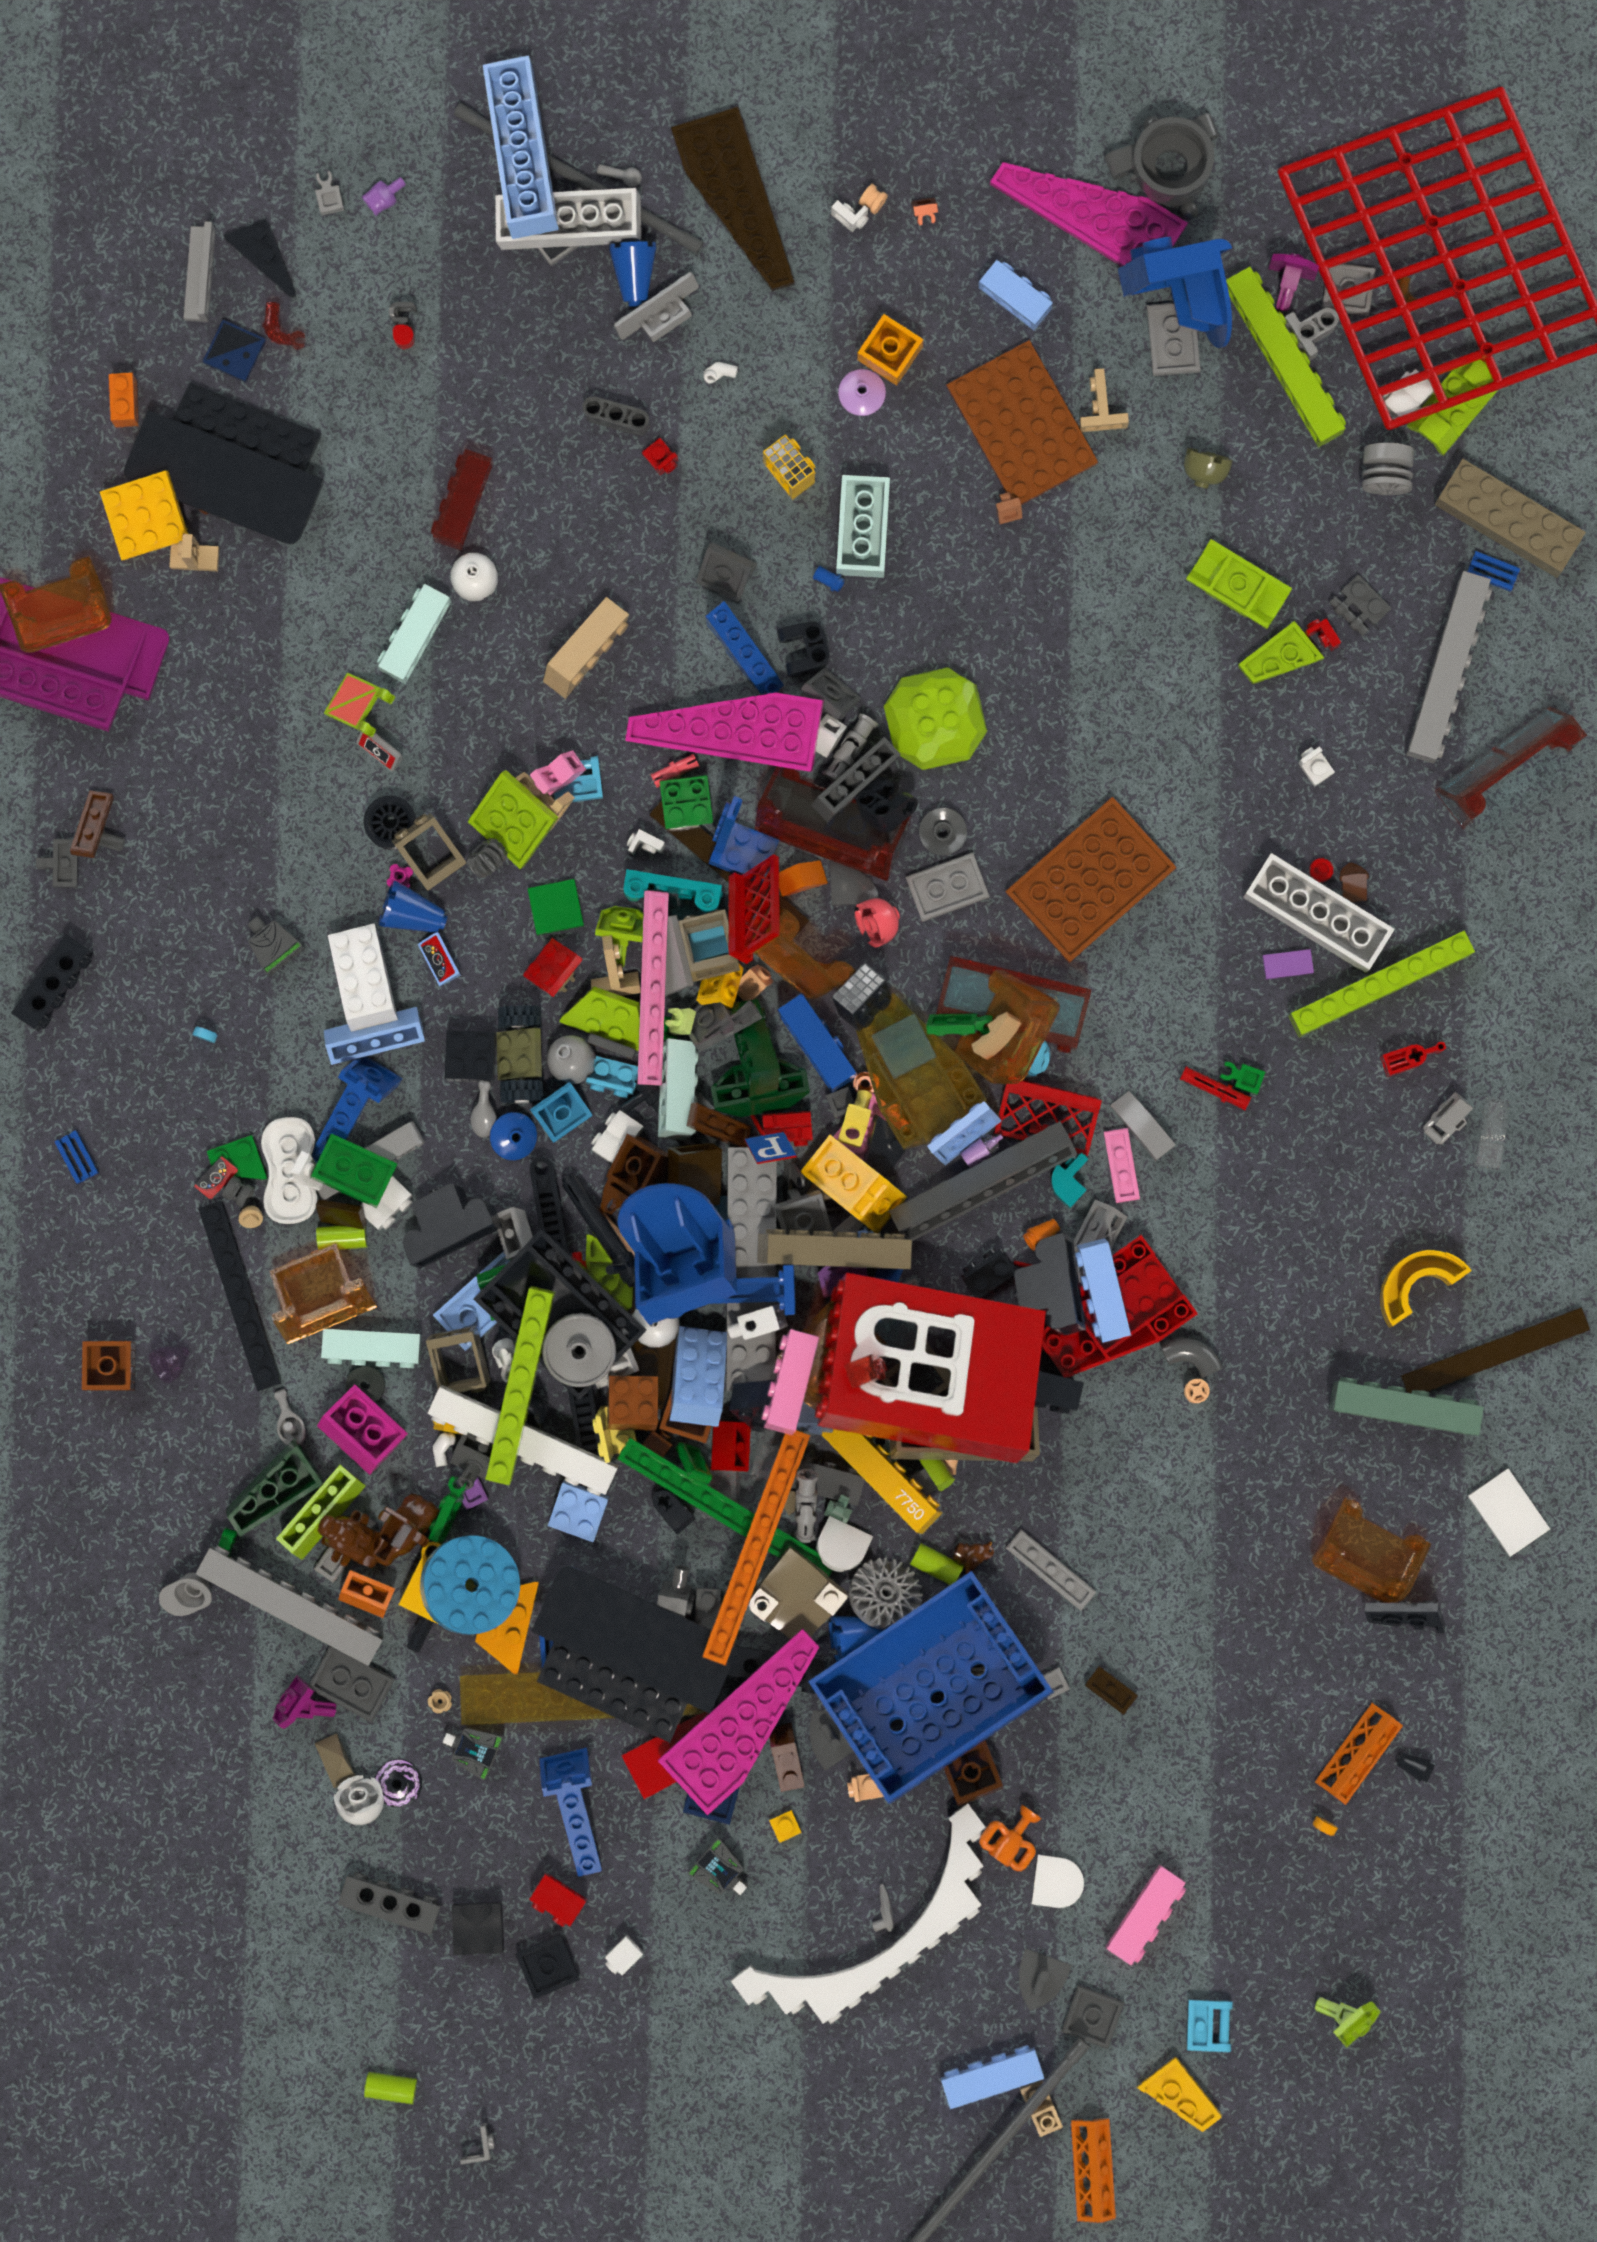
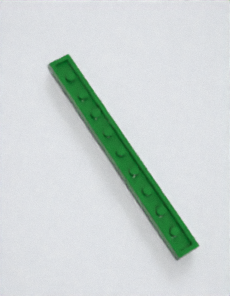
[616,1438,833,1577]

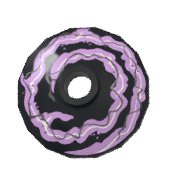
[375,1759,422,1808]

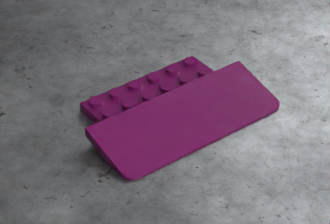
[0,578,169,732]

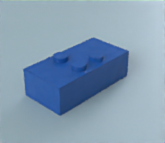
[778,993,856,1093]

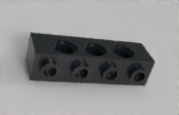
[11,934,93,1032]
[728,1646,826,1694]

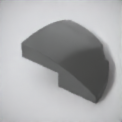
[830,860,879,906]

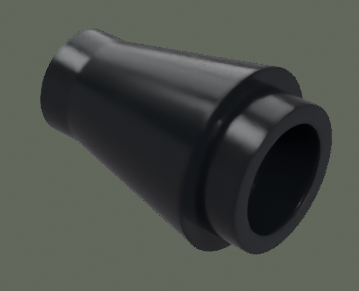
[1396,1752,1435,1783]

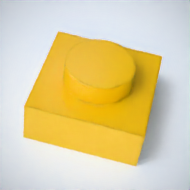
[769,1810,802,1843]

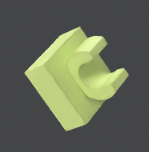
[665,1008,696,1036]

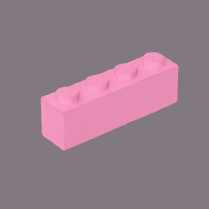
[761,1330,819,1435]
[1105,1864,1186,1966]

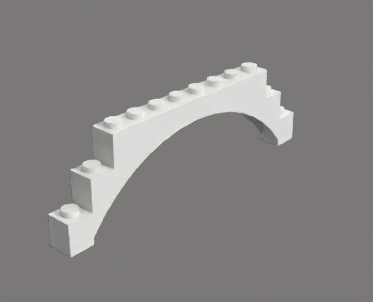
[731,1803,986,2024]

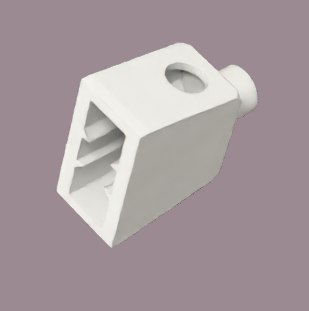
[727,1303,788,1340]

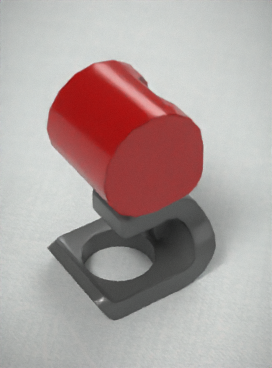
[389,302,417,349]

